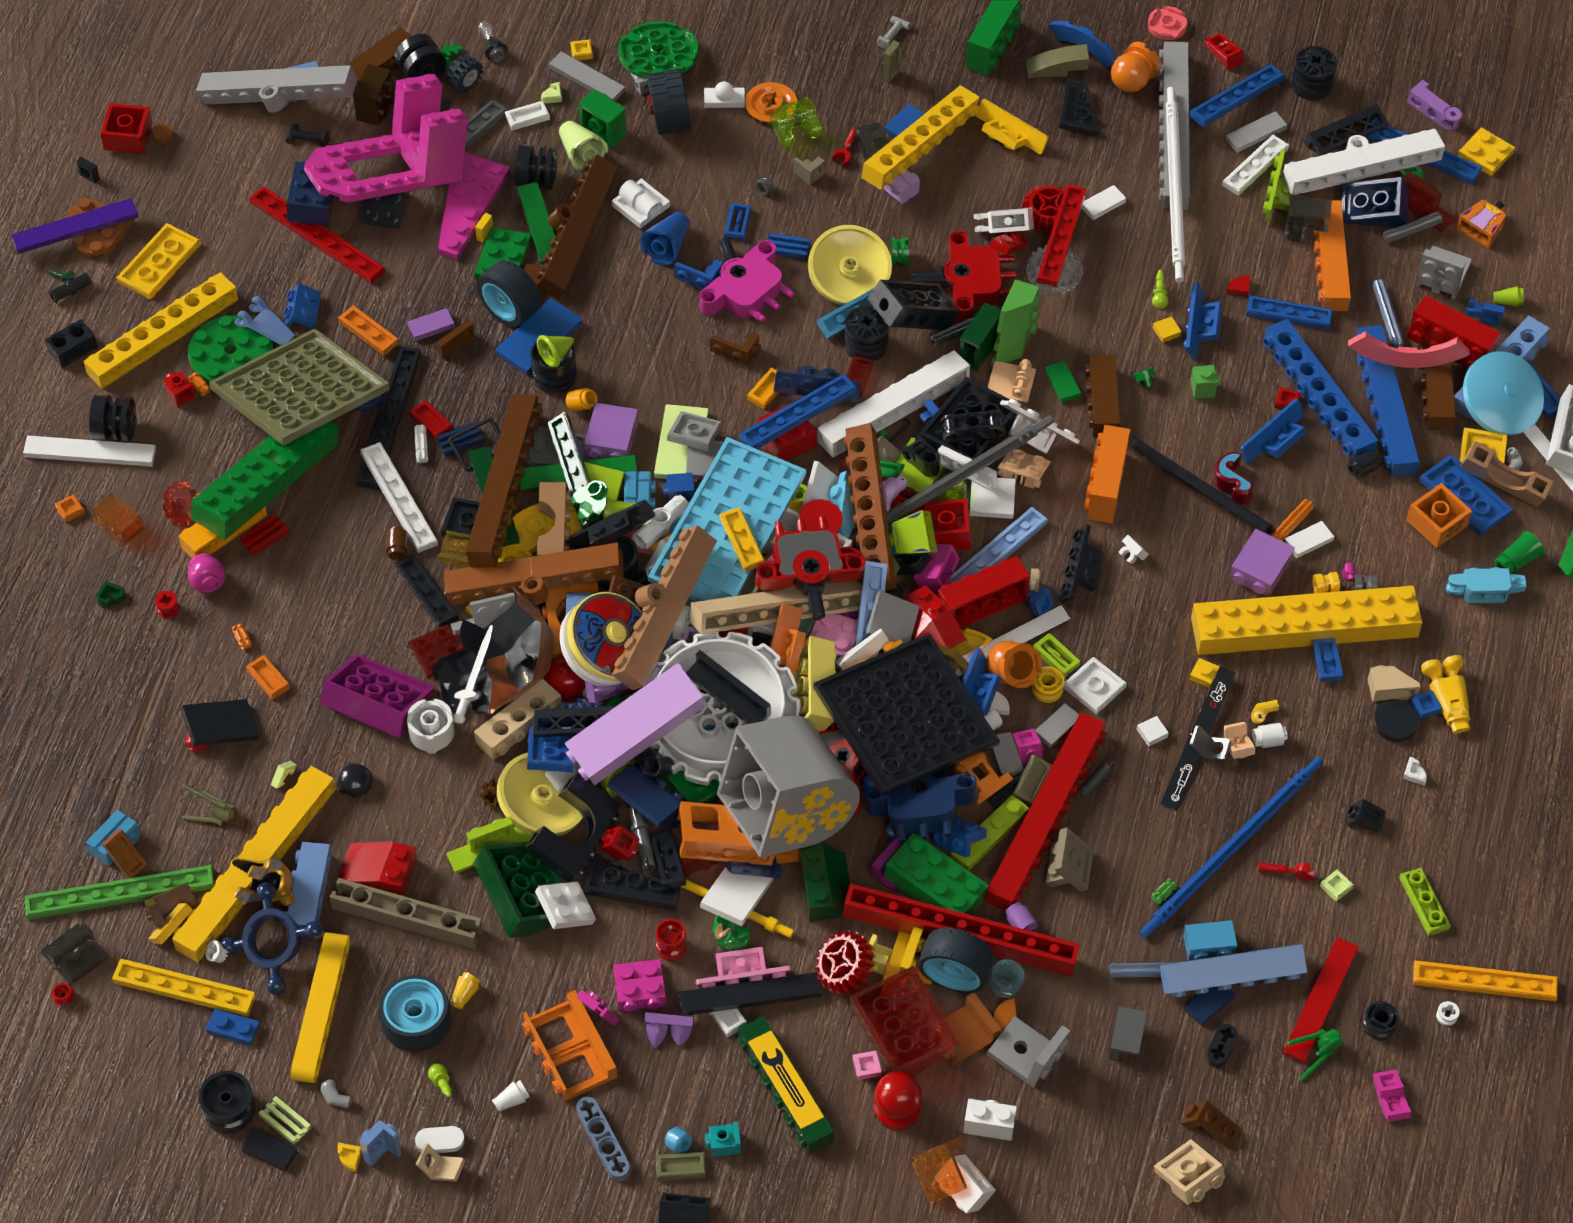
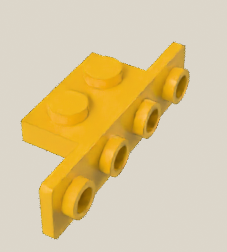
[976,99,1049,154]
[878,926,925,1002]

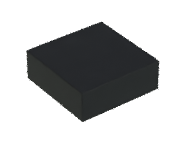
[76,157,100,183]

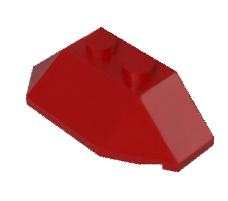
[903,585,966,649]

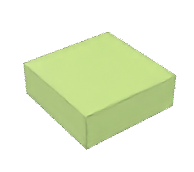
[1320,869,1354,902]

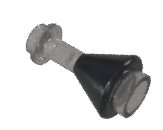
[478,21,508,62]

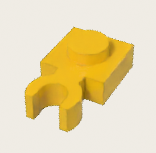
[1189,658,1220,688]

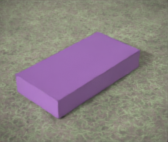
[407,308,455,341]

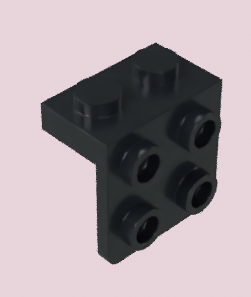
[361,191,410,228]

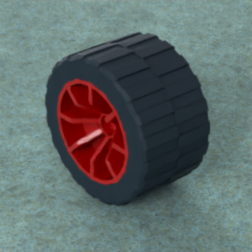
[647,68,692,135]

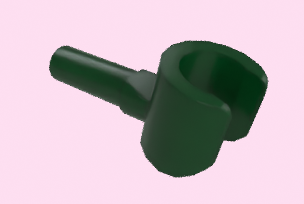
[48,269,75,283]

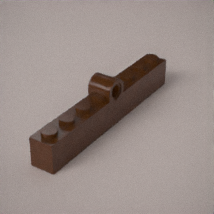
[536,154,617,299]

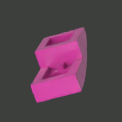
[1373,1070,1411,1122]

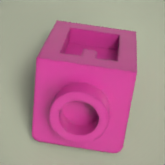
[1012,729,1043,766]

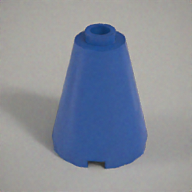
[640,212,690,265]

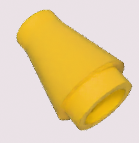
[450,972,480,1010]

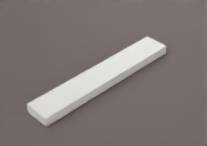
[23,435,156,467]
[360,442,438,553]

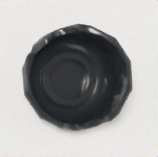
[336,763,373,798]

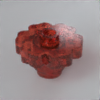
[163,481,198,526]

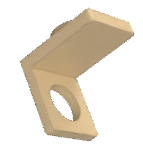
[416,1143,465,1182]

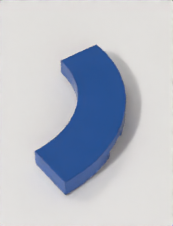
[1048,21,1118,68]

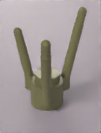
[182,784,236,826]

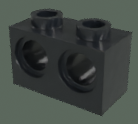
[45,319,98,368]

